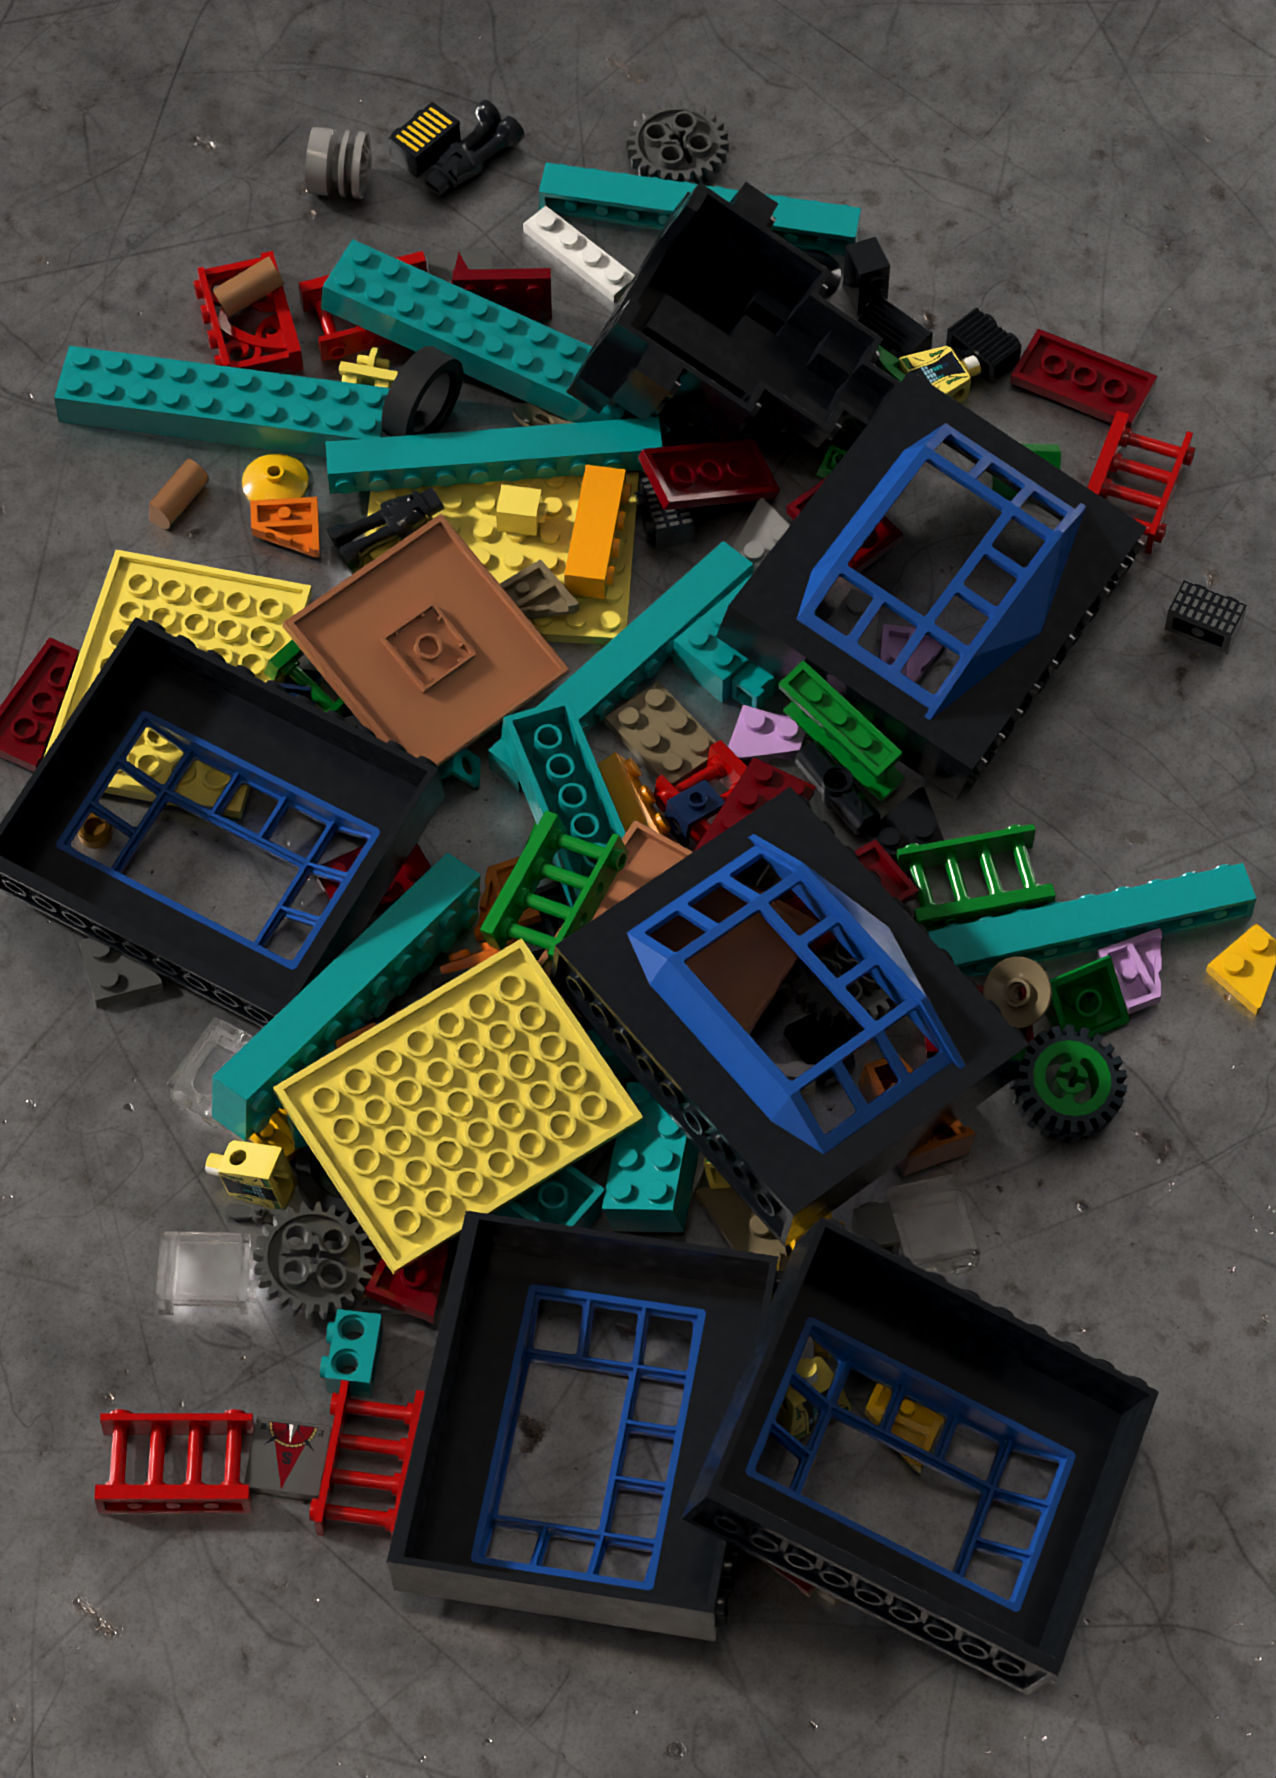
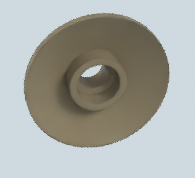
[512,403,573,427]
[983,957,1052,1029]

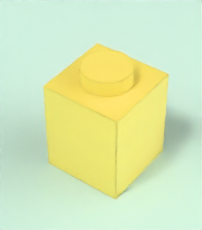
[496,485,548,536]

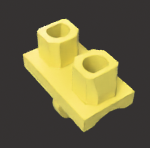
[339,347,398,388]

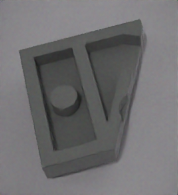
[79,938,163,1007]

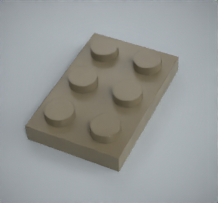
[605,681,716,787]

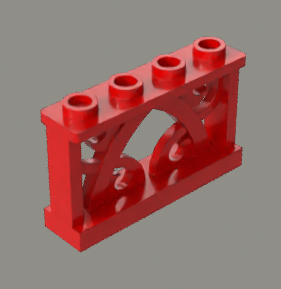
[193,251,304,373]

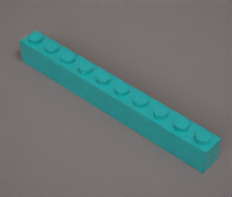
[538,162,861,257]
[325,417,662,494]
[488,541,753,792]
[928,863,1257,978]

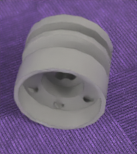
[305,126,372,199]

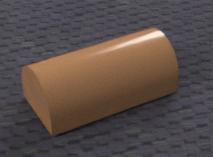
[213,257,285,317]
[149,458,209,529]

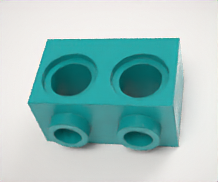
[320,1309,384,1398]

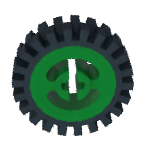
[1010,1025,1127,1142]

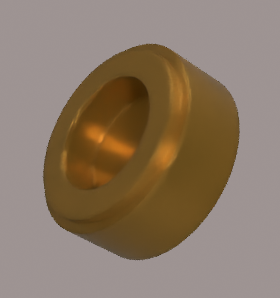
[78,813,113,848]

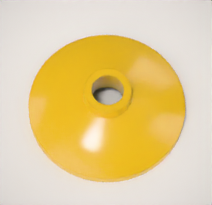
[242,453,309,501]

